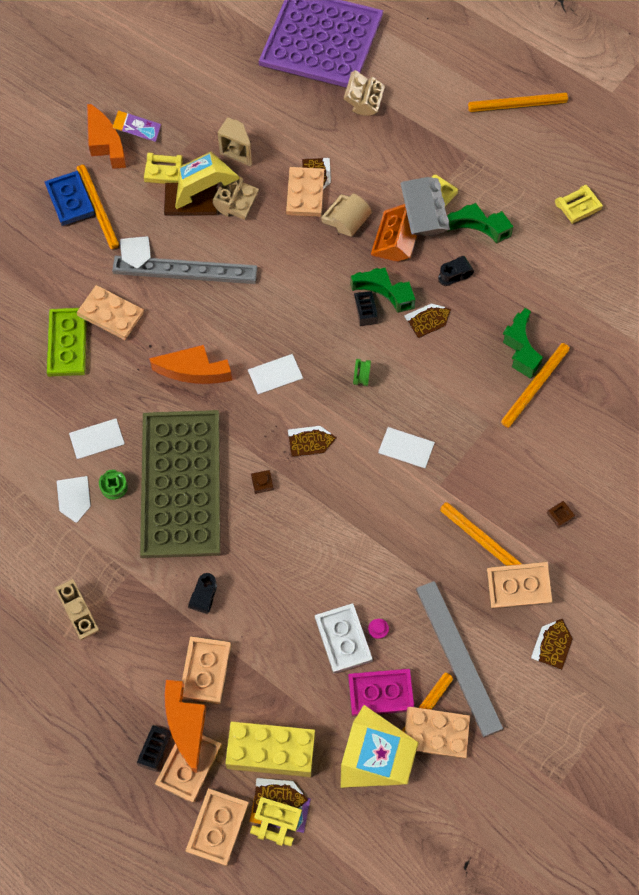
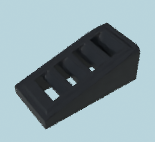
[354,291,378,326]
[137,725,172,772]

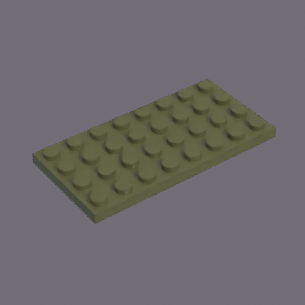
[140,410,220,558]

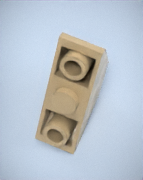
[55,579,99,640]

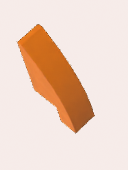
[87,104,126,169]
[149,345,232,384]
[165,680,206,773]

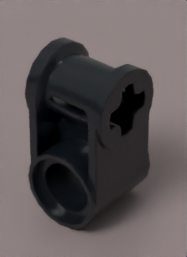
[438,256,474,286]
[188,573,217,614]

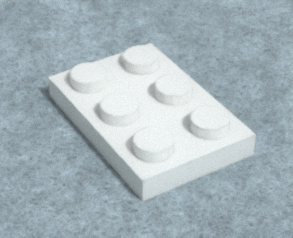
[315,603,373,674]

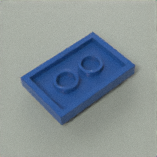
[44,171,95,226]

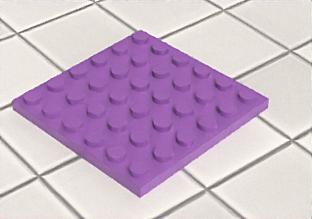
[259,0,383,88]

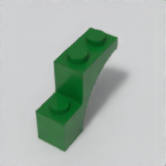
[447,203,513,244]
[350,267,416,313]
[503,308,543,379]

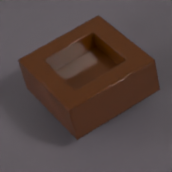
[251,470,274,494]
[547,501,575,528]

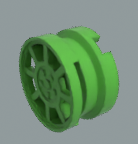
[353,359,371,386]
[99,470,128,500]

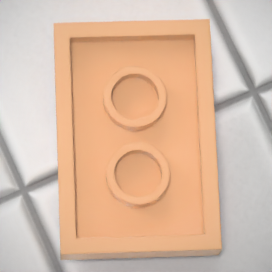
[286,167,324,217]
[77,285,144,340]
[487,562,552,609]
[182,637,231,704]
[405,707,470,759]
[155,735,222,804]
[186,788,249,867]

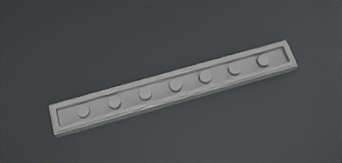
[112,256,257,284]
[416,581,503,738]

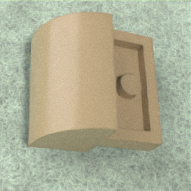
[344,70,385,116]
[213,177,259,220]
[321,194,372,237]

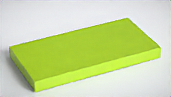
[47,308,87,377]

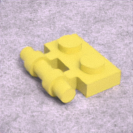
[250,797,302,846]

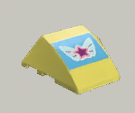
[175,151,240,209]
[341,705,419,788]

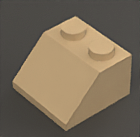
[218,117,252,166]

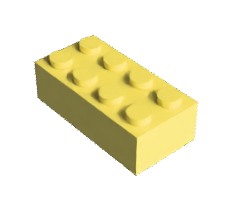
[225,722,315,777]

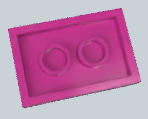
[348,669,414,717]

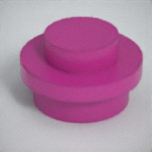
[368,619,389,639]

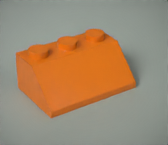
[371,204,417,262]

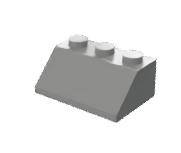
[400,177,450,236]

